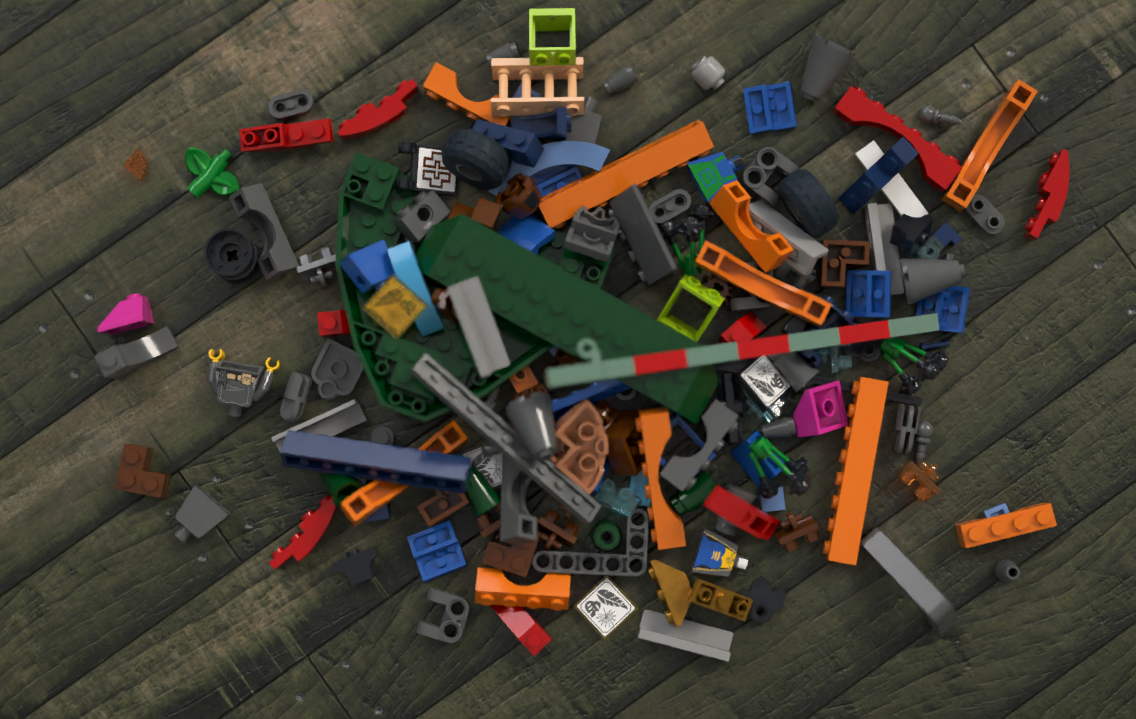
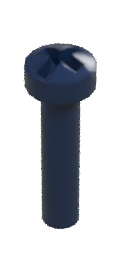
[919,341,949,352]

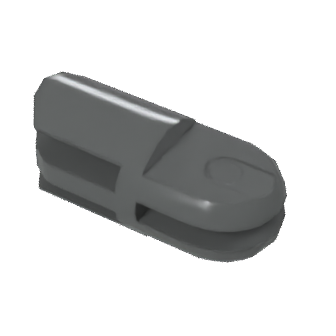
[280,372,313,422]
[894,403,922,455]

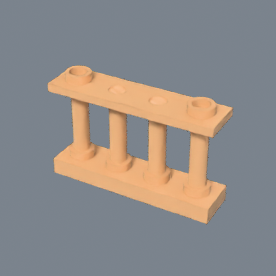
[491,57,584,117]

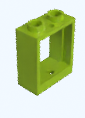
[529,8,576,66]
[657,274,725,342]

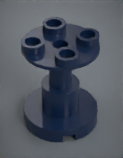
[786,295,854,369]

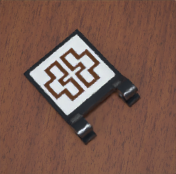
[395,142,458,196]

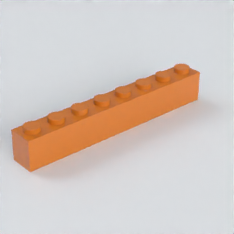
[538,120,714,229]
[823,377,889,565]

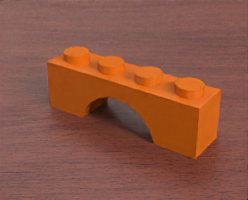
[423,62,511,127]
[709,180,794,273]
[955,503,1057,548]
[475,567,571,610]

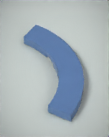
[488,140,610,196]

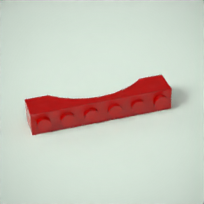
[832,86,962,193]

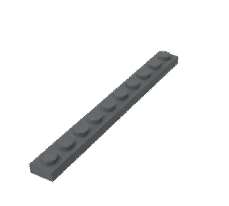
[410,353,601,525]

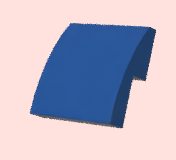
[743,82,798,134]
[530,164,582,197]
[497,214,555,255]
[846,270,891,318]
[916,286,970,334]
[407,520,468,583]

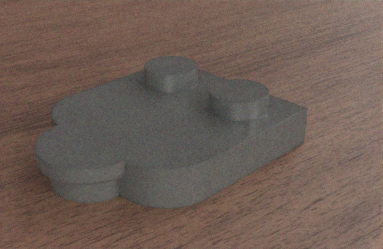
[311,337,364,400]

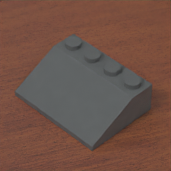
[607,183,677,287]

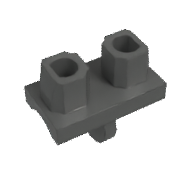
[296,247,337,287]

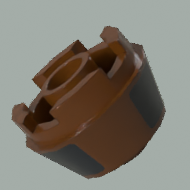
[496,173,542,219]

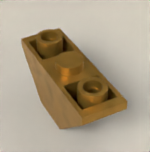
[647,560,692,627]
[688,578,753,621]

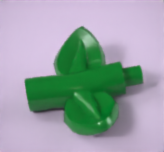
[185,147,239,198]

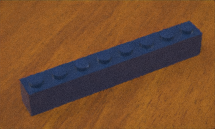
[280,430,472,494]

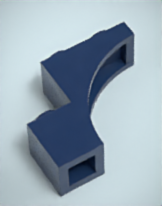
[511,107,571,141]
[838,137,919,215]

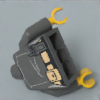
[207,349,280,417]

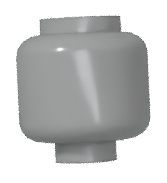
[691,56,725,90]

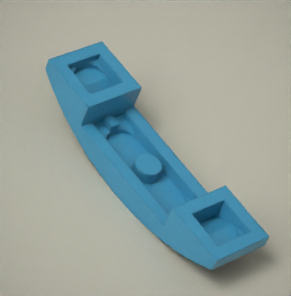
[387,241,444,336]

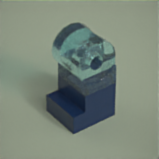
[917,222,962,259]

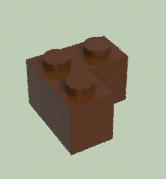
[448,198,502,231]
[818,239,870,289]
[605,409,645,476]
[115,443,171,498]
[417,489,470,527]
[482,531,541,577]

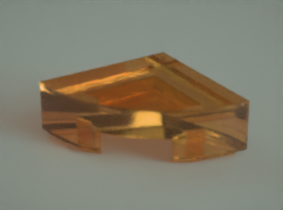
[123,148,147,181]

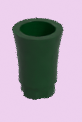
[465,464,501,517]
[669,470,717,517]
[319,472,362,507]
[590,519,622,552]

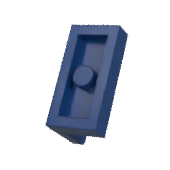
[730,430,786,487]

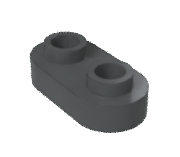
[268,89,314,120]
[649,189,691,224]
[965,194,1005,235]

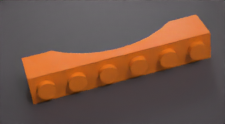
[941,79,1038,212]
[693,241,832,327]
[635,406,686,550]
[341,420,468,527]

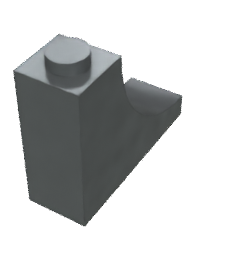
[94,326,179,380]

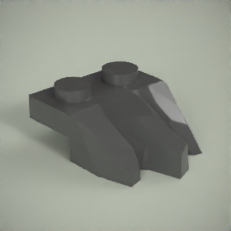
[563,206,620,262]

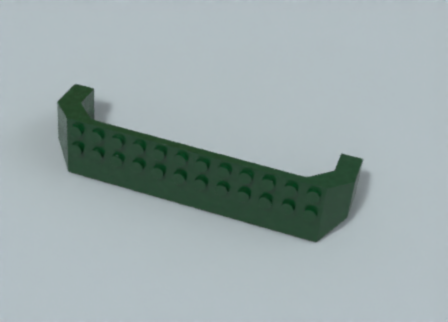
[415,214,718,425]

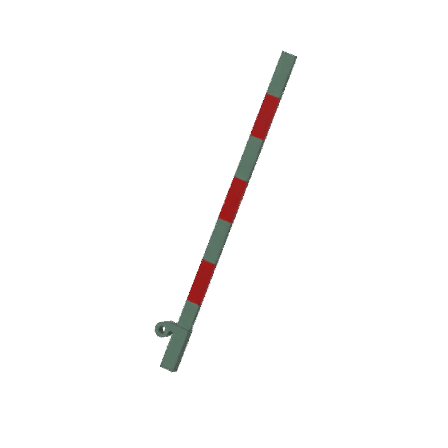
[544,313,940,387]

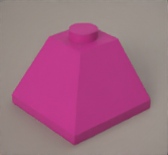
[97,293,154,336]
[793,380,848,437]

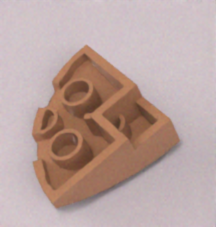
[550,399,608,494]

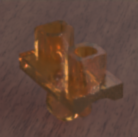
[898,460,941,501]

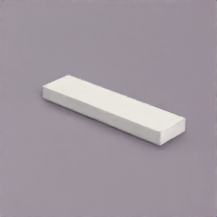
[855,140,928,217]

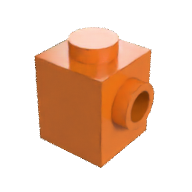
[509,365,539,393]

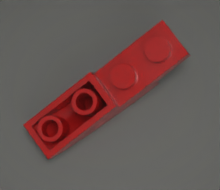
[337,78,420,140]
[239,118,334,152]
[1024,149,1070,241]
[703,485,781,540]
[269,495,338,570]

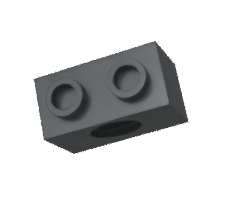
[393,190,451,243]

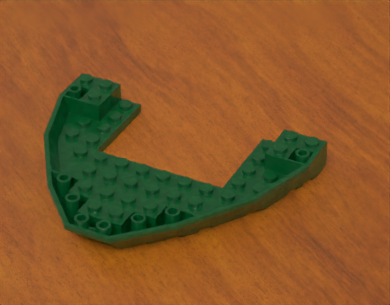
[335,152,616,422]

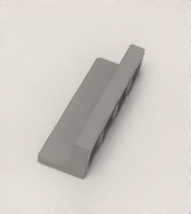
[749,200,829,276]
[864,203,904,295]
[448,276,510,378]
[271,399,368,452]
[637,609,733,661]

